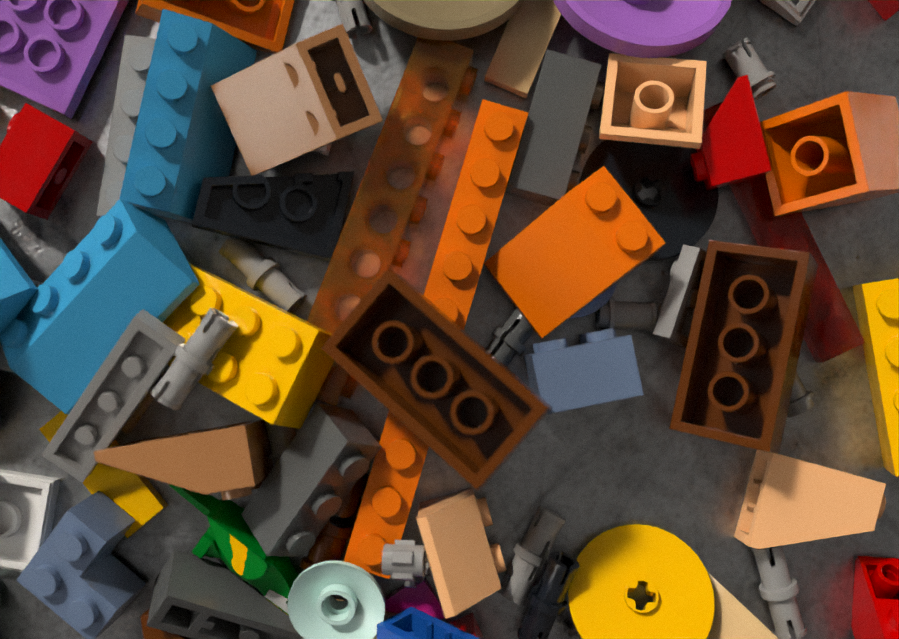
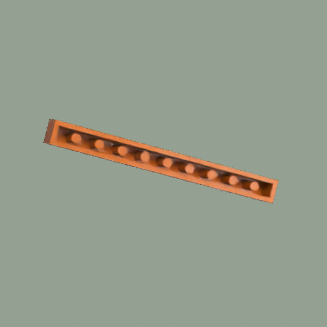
[344,99,528,579]

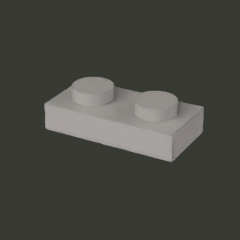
[653,245,706,348]

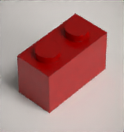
[0,103,93,220]

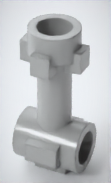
[382,540,430,588]

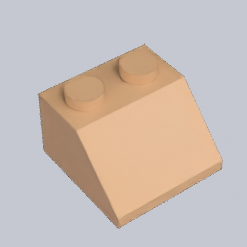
[599,53,707,149]
[417,487,507,619]

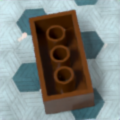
[669,240,818,454]
[321,268,553,490]

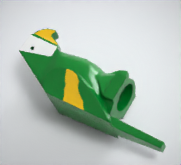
[169,484,299,616]

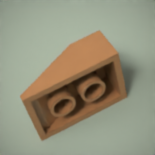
[94,419,274,500]

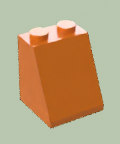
[760,91,899,216]

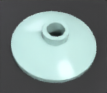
[287,560,386,639]

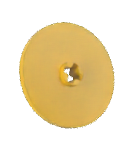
[568,524,715,639]

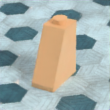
[734,450,886,549]

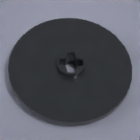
[579,140,719,261]

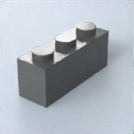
[505,49,605,207]
[241,403,381,556]

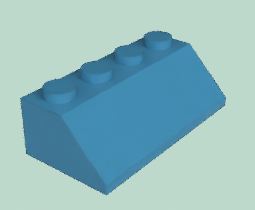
[119,9,257,223]
[0,199,200,414]

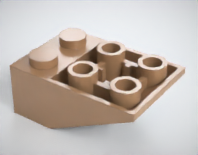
[211,23,383,175]

